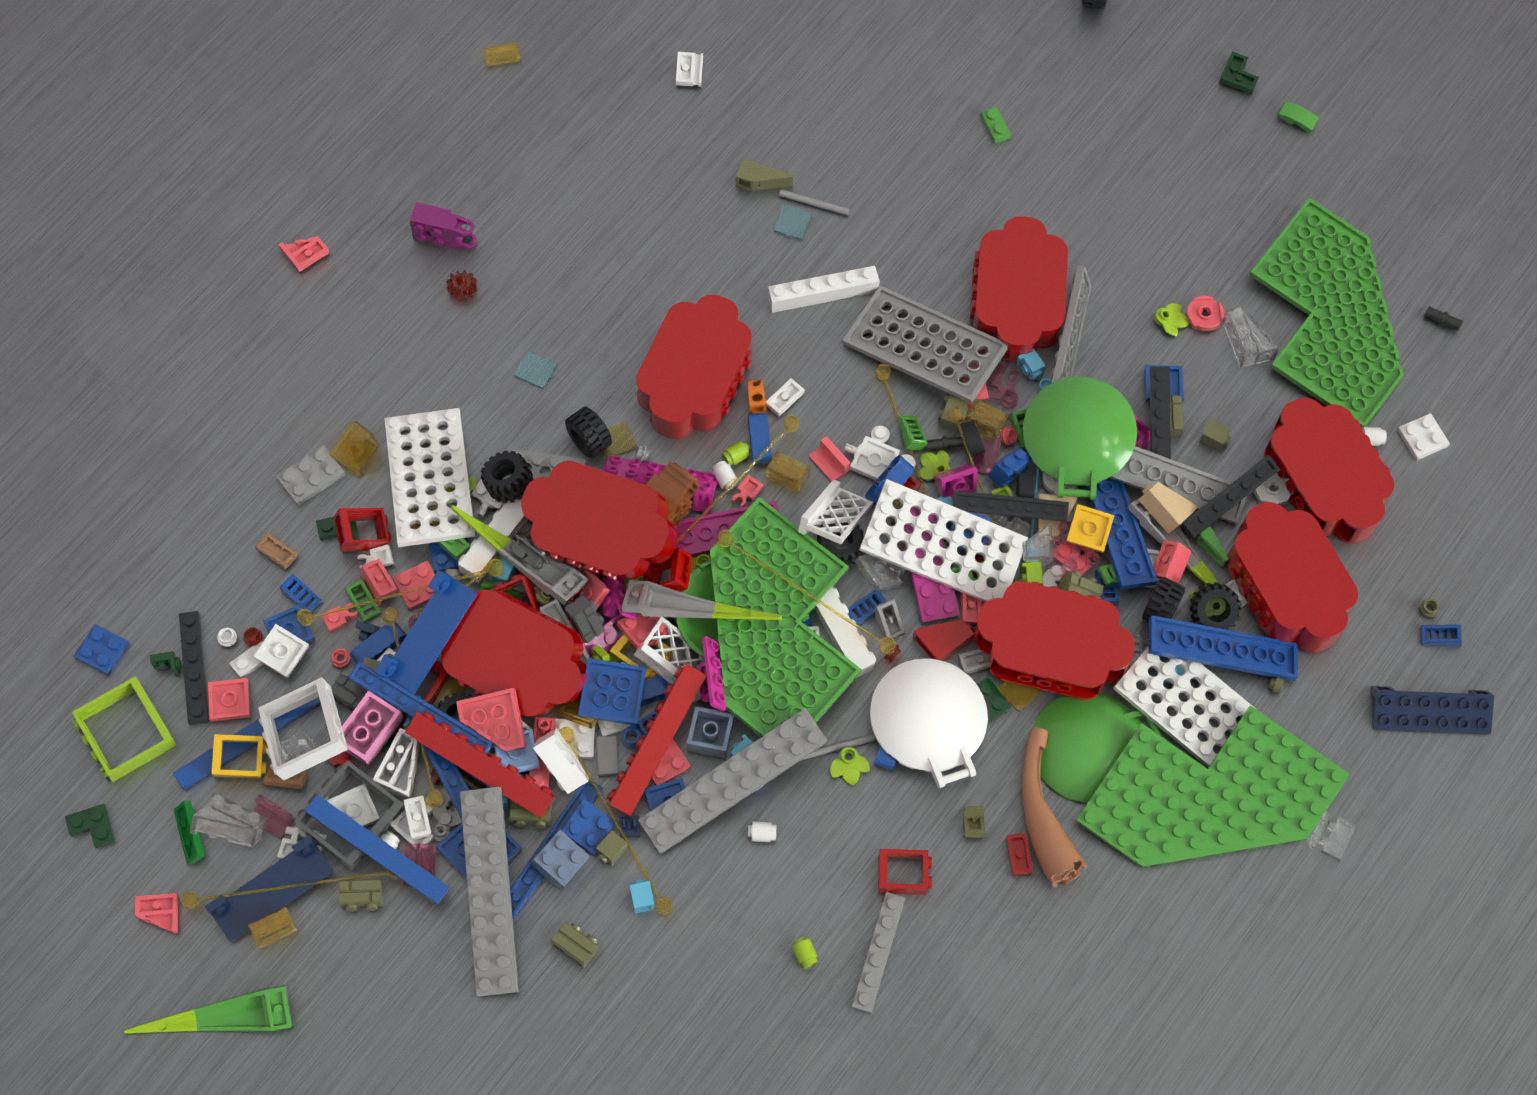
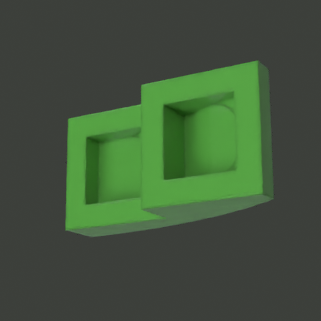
[1277,101,1319,133]

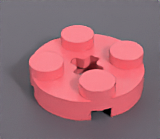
[1186,296,1224,331]

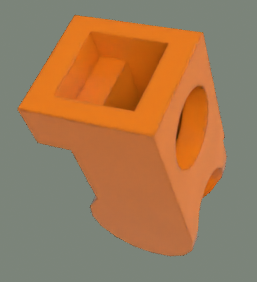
[747,379,767,414]

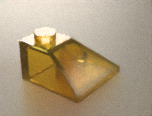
[329,421,380,477]

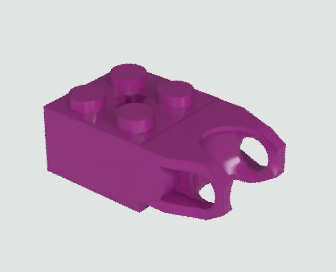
[409,202,477,249]

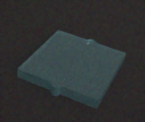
[774,204,812,241]
[514,351,557,389]

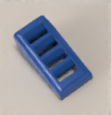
[1095,570,1119,607]
[280,574,323,615]
[848,588,886,626]
[1421,624,1462,647]

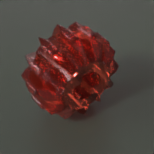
[446,270,478,302]

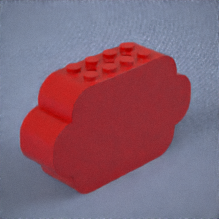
[970,216,1068,363]
[636,294,752,439]
[1264,398,1394,544]
[521,461,678,580]
[1226,502,1358,653]
[974,581,1135,700]
[442,590,587,716]

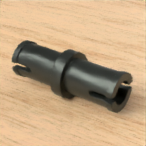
[1424,306,1463,331]
[926,435,964,452]

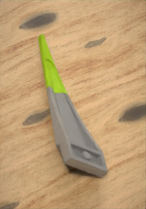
[1127,499,1243,615]
[451,505,589,605]
[622,580,782,620]

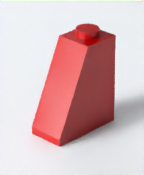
[913,619,975,661]

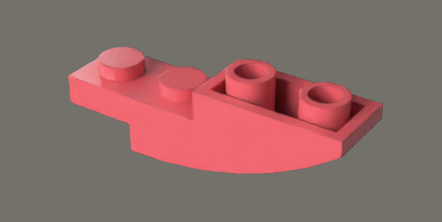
[529,717,555,788]

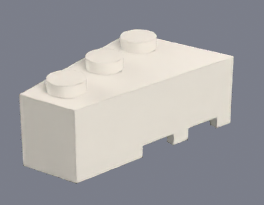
[373,728,421,800]
[533,728,589,794]

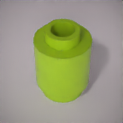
[721,441,751,466]
[791,937,818,969]

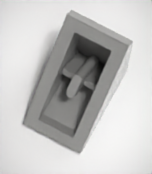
[874,598,905,640]

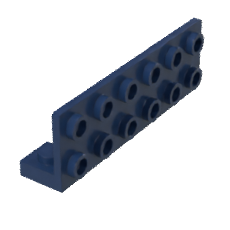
[1371,686,1494,734]
[204,835,334,943]

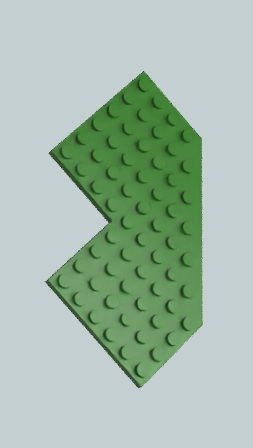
[1249,198,1404,428]
[710,497,862,737]
[1075,705,1350,867]

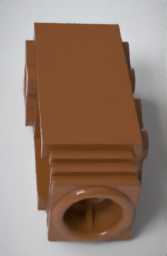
[646,461,701,528]

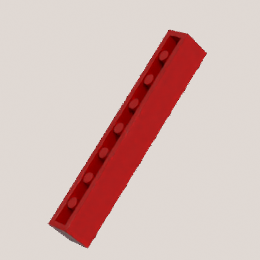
[607,664,707,816]
[404,711,556,818]

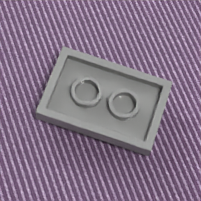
[276,445,345,506]

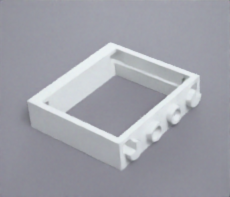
[258,677,348,781]

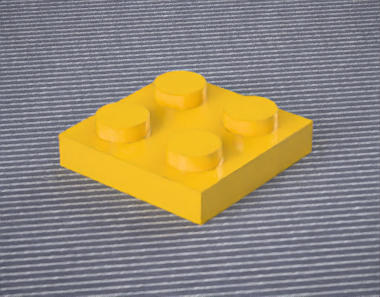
[1066,504,1114,553]

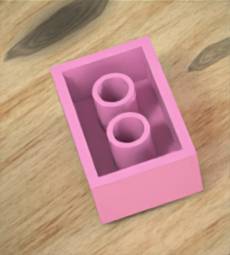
[342,691,404,767]

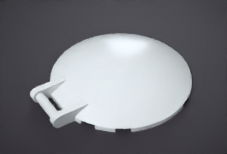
[870,659,988,788]

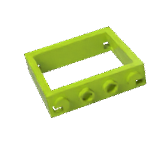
[72,676,177,782]

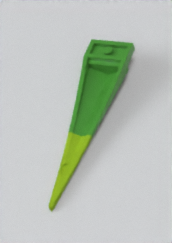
[123,985,292,1034]

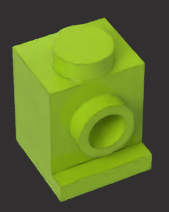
[1020,562,1043,586]

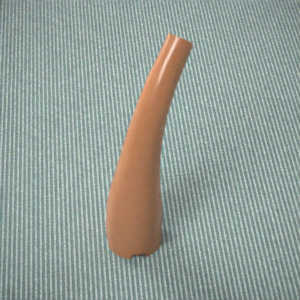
[1022,727,1087,887]

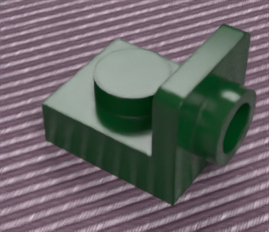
[150,651,181,676]

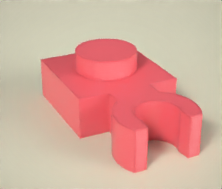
[732,474,764,508]
[321,603,359,633]

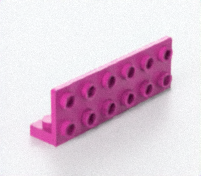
[603,455,718,514]

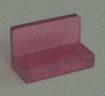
[972,435,1003,476]
[248,794,295,839]
[403,843,436,886]

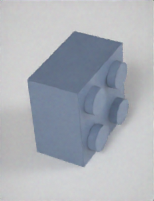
[687,706,734,759]
[529,830,590,890]

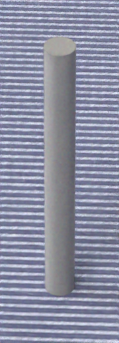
[779,189,850,216]
[802,734,876,760]

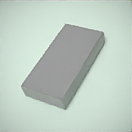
[596,735,619,777]

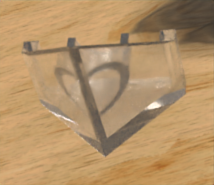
[1022,523,1054,567]

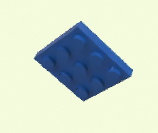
[578,658,647,726]
[436,822,522,880]

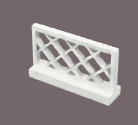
[798,480,873,544]
[633,617,705,702]

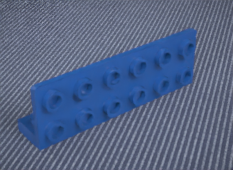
[374,570,477,694]

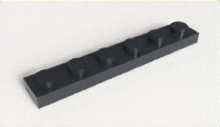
[1150,367,1171,459]
[1181,455,1280,538]
[952,491,1069,522]
[179,611,209,725]

